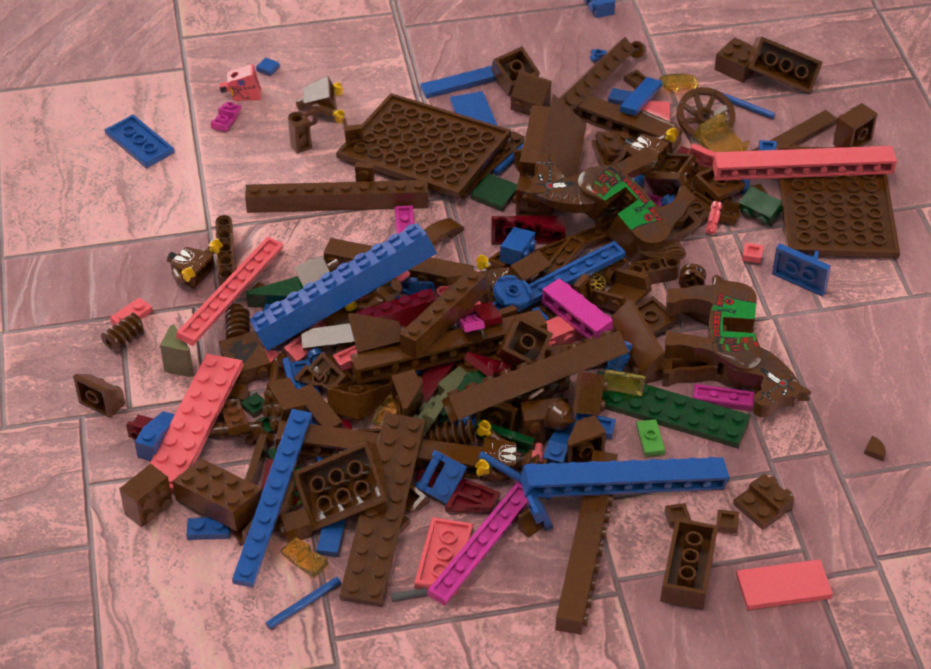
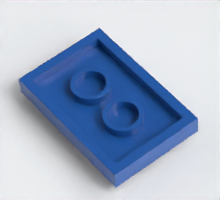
[772,243,831,297]

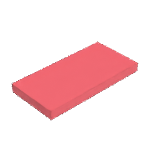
[414,517,473,595]
[736,559,833,610]

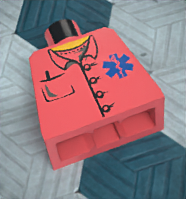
[219,64,261,101]

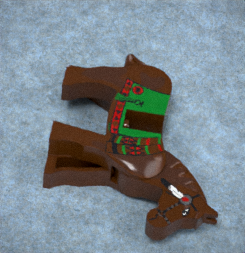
[523,143,703,262]
[662,275,811,417]

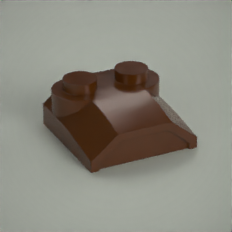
[474,402,520,432]

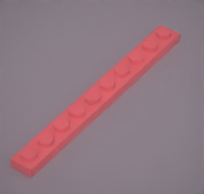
[176,236,284,346]

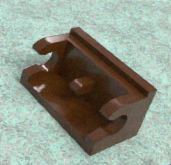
[507,250,552,281]

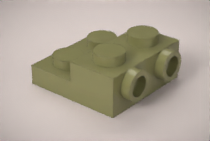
[414,389,449,439]

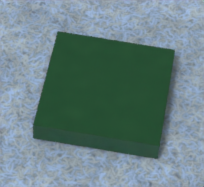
[471,173,517,211]

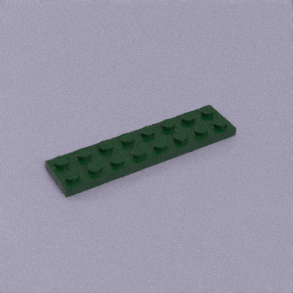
[597,370,750,449]

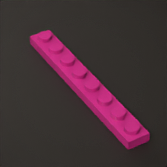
[426,482,528,606]

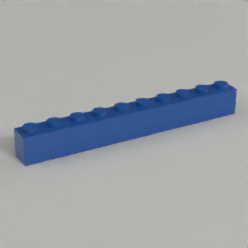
[520,457,730,498]

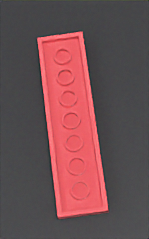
[150,354,244,493]

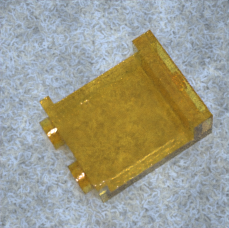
[693,112,750,152]

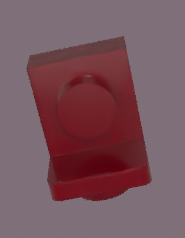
[126,414,154,440]

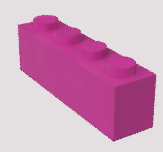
[542,278,613,339]

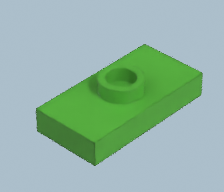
[636,419,665,457]

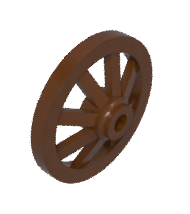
[676,87,736,143]

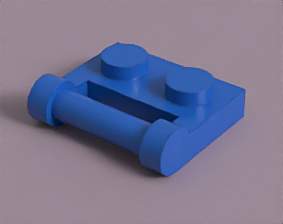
[415,450,468,503]

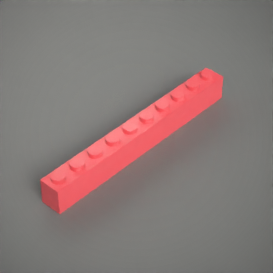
[712,146,897,181]

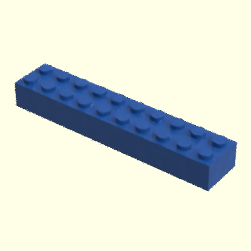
[250,223,437,351]

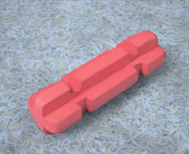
[705,201,722,235]

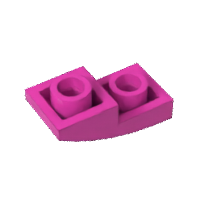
[211,102,242,132]

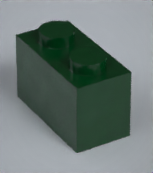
[739,186,783,227]

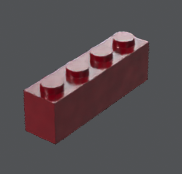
[491,216,566,245]
[357,289,436,328]

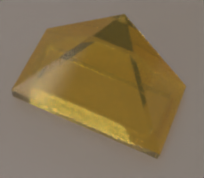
[605,369,646,396]

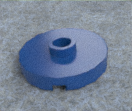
[493,275,532,309]

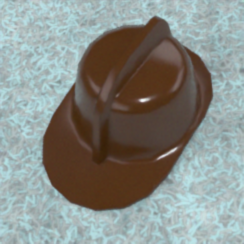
[544,398,575,431]

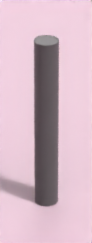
[391,588,428,602]

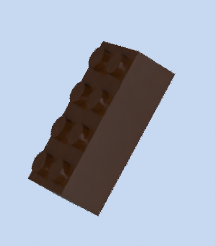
[172,458,263,531]
[660,518,718,610]

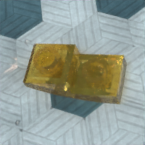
[659,73,699,92]
[372,393,397,427]
[280,537,329,577]

